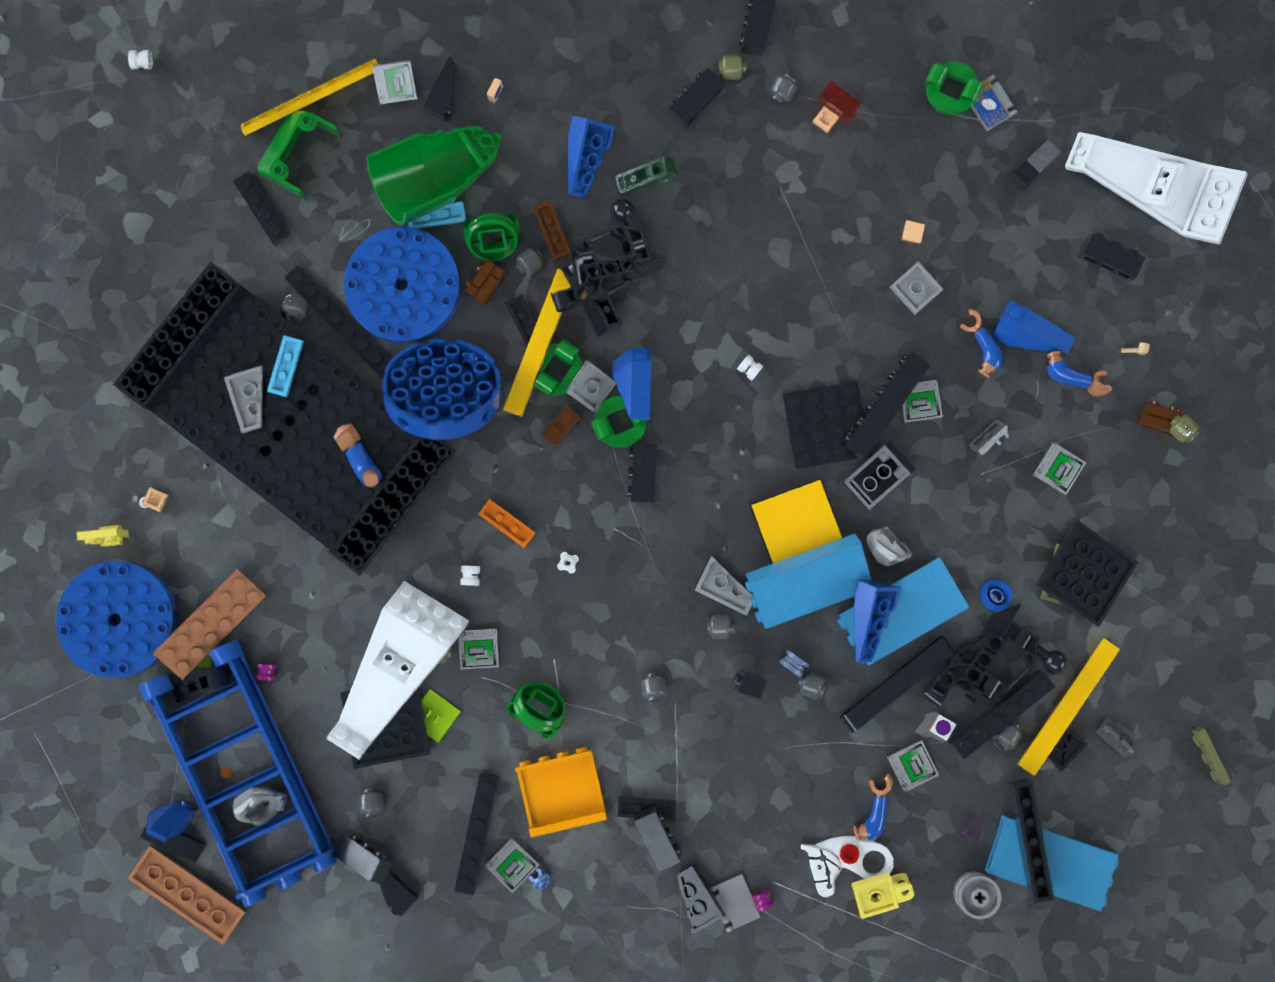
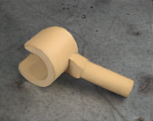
[1121,342,1150,355]

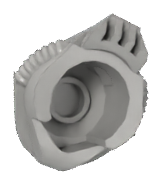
[867,526,912,566]
[233,784,287,825]

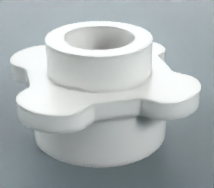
[557,552,579,573]

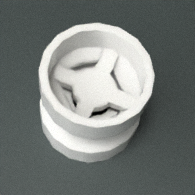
[128,50,153,69]
[737,354,764,381]
[460,566,480,586]

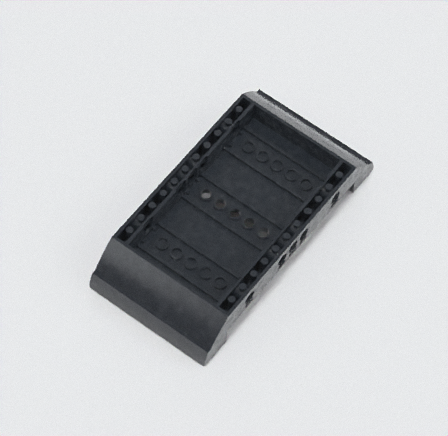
[113,262,457,576]

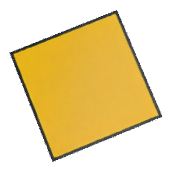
[747,478,844,565]

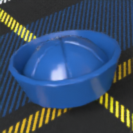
[980,579,1012,612]

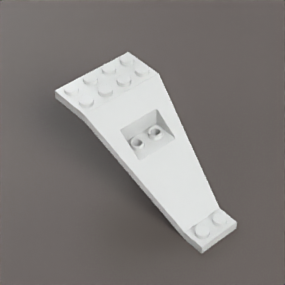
[1065,132,1247,245]
[327,581,469,760]

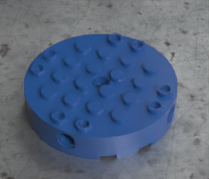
[344,227,461,344]
[382,338,501,440]
[56,561,179,678]

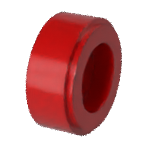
[839,844,860,864]

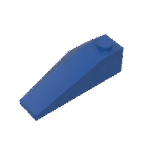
[568,116,615,198]
[991,301,1075,355]
[612,348,651,420]
[854,581,901,663]
[146,800,197,842]

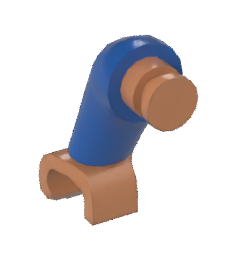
[960,309,1003,378]
[1047,351,1112,397]
[334,424,381,487]
[853,773,893,841]

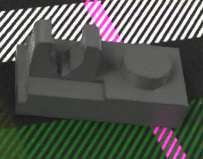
[968,419,1009,456]

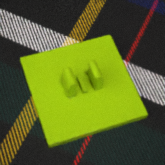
[421,689,461,743]

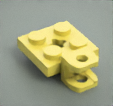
[77,525,129,547]
[851,872,914,919]

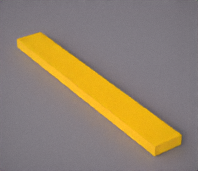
[241,59,378,136]
[503,269,571,417]
[1017,638,1120,776]

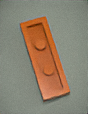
[478,499,536,548]

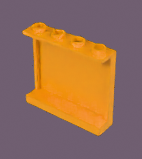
[515,747,607,837]

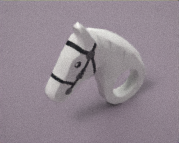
[801,836,893,897]

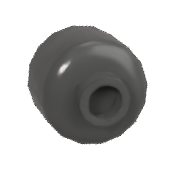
[770,73,798,103]
[516,248,545,276]
[281,293,308,322]
[707,614,736,640]
[798,672,829,700]
[641,673,667,702]
[993,722,1022,751]
[358,788,384,818]

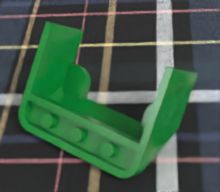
[258,110,342,200]

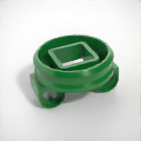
[924,61,984,115]
[463,213,521,261]
[533,339,583,397]
[591,396,646,448]
[506,682,566,739]

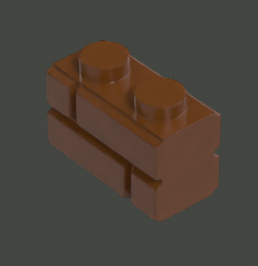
[465,260,507,306]
[1138,401,1185,437]
[541,405,581,448]

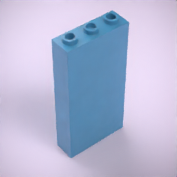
[745,534,871,629]
[837,557,969,665]
[985,815,1119,911]

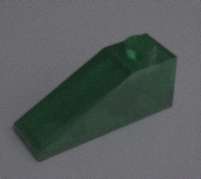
[615,156,678,194]

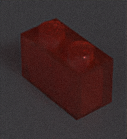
[818,81,862,124]

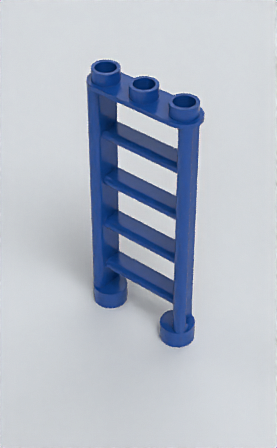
[138,640,337,907]

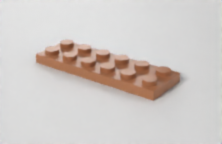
[153,569,266,680]
[127,845,247,945]

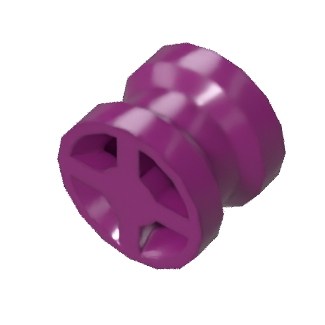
[255,663,276,680]
[752,890,775,912]

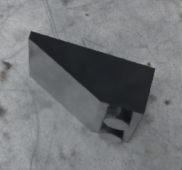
[844,441,916,510]

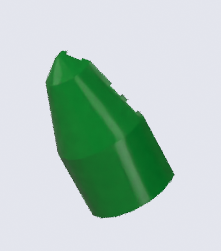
[367,126,501,225]

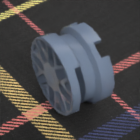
[779,650,809,678]

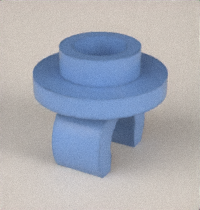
[529,868,550,890]

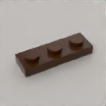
[533,201,571,261]

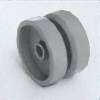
[953,871,1002,919]

